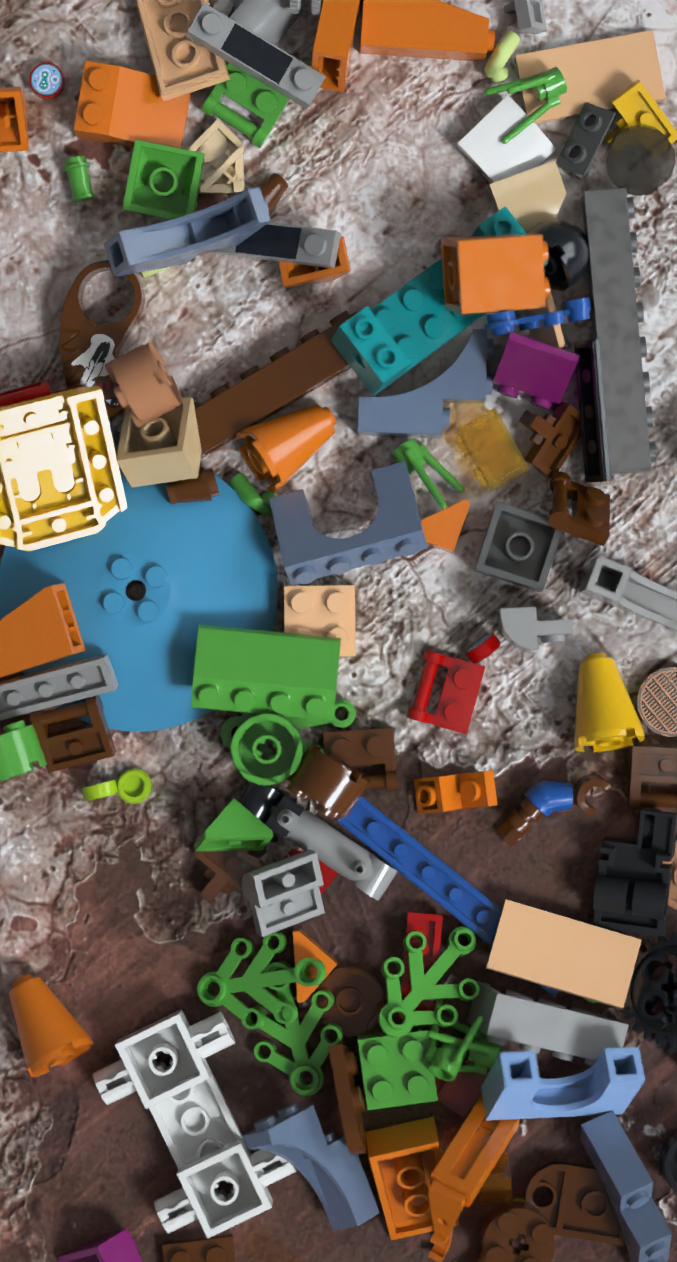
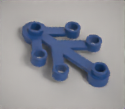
[484,297,592,336]

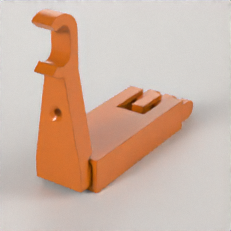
[428,1096,520,1262]

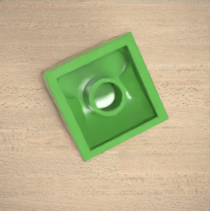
[122,140,205,220]

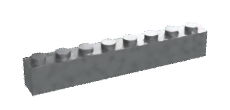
[581,188,656,474]

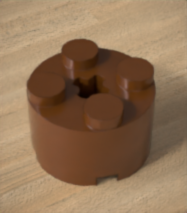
[287,743,370,820]
[481,1201,555,1262]

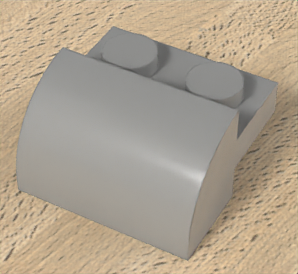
[211,0,304,45]
[496,607,573,651]
[242,849,325,937]

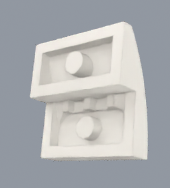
[457,95,556,183]

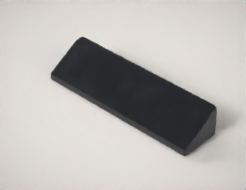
[574,339,611,483]

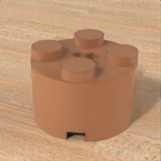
[105,342,183,427]

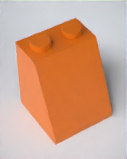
[441,233,550,314]

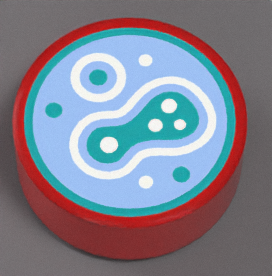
[29,62,65,100]
[465,632,501,664]

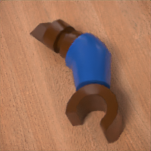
[495,774,613,848]

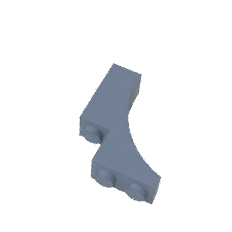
[104,187,271,277]
[358,329,494,437]
[243,1103,380,1231]
[580,1110,672,1262]

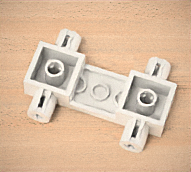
[93,1009,297,1239]

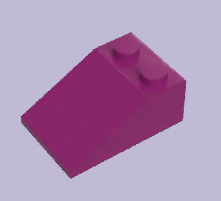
[493,332,579,410]

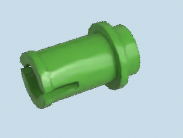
[62,156,95,203]

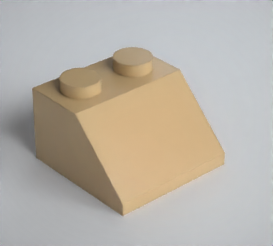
[116,397,202,488]

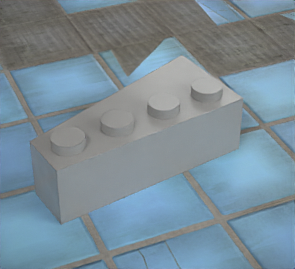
[467,981,629,1066]

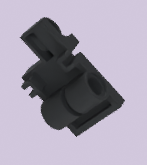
[593,808,677,936]

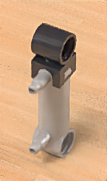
[238,782,398,901]

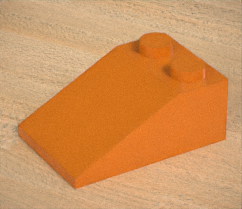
[74,60,191,149]
[365,1116,460,1241]

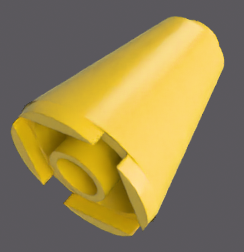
[574,652,645,752]

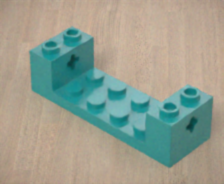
[331,206,548,397]

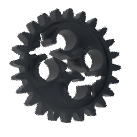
[623,932,677,1049]

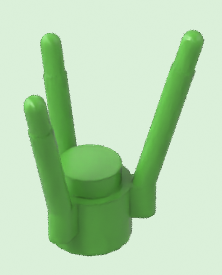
[484,67,567,144]
[391,438,465,509]
[424,999,484,1081]
[427,1014,503,1075]

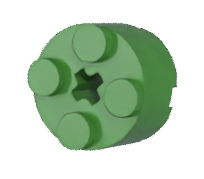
[231,714,303,785]
[0,720,47,782]

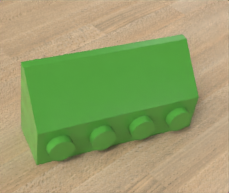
[191,624,341,721]

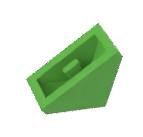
[194,798,273,851]

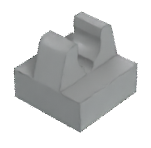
[504,0,547,35]

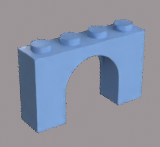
[481,1047,645,1120]

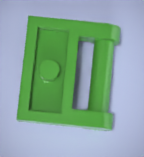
[201,63,290,148]

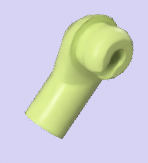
[484,31,520,84]

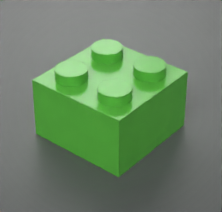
[357,1025,438,1111]

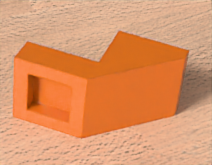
[413,770,498,814]

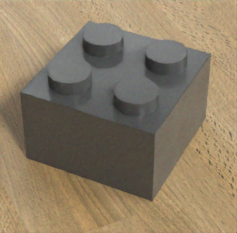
[473,502,562,592]

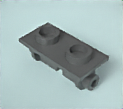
[556,103,616,180]

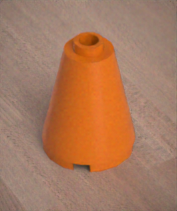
[236,404,337,493]
[8,974,94,1078]

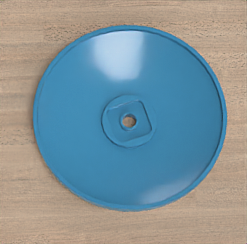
[0,465,278,732]

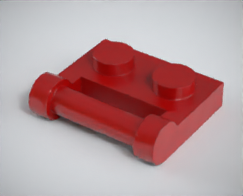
[406,650,485,734]

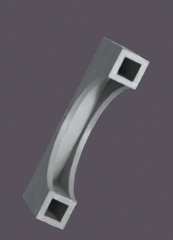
[579,556,677,631]

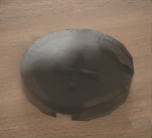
[604,124,675,196]

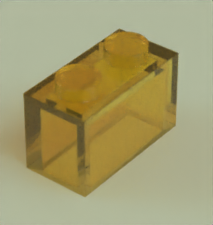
[455,408,530,492]

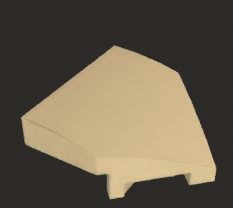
[187,119,245,194]
[488,160,567,232]

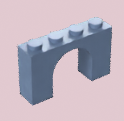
[269,461,428,586]

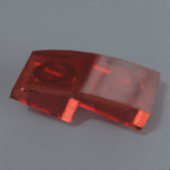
[437,1051,491,1119]

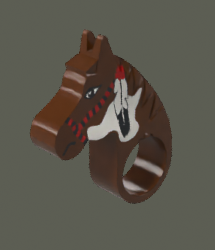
[60,260,145,423]

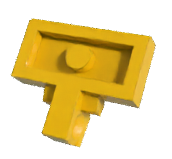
[604,79,677,158]

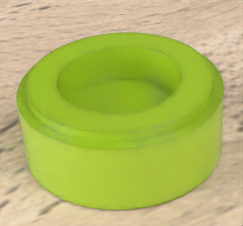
[117,768,152,804]
[81,780,118,802]

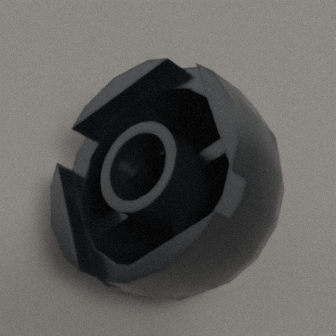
[526,219,589,291]

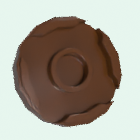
[316,965,385,1037]

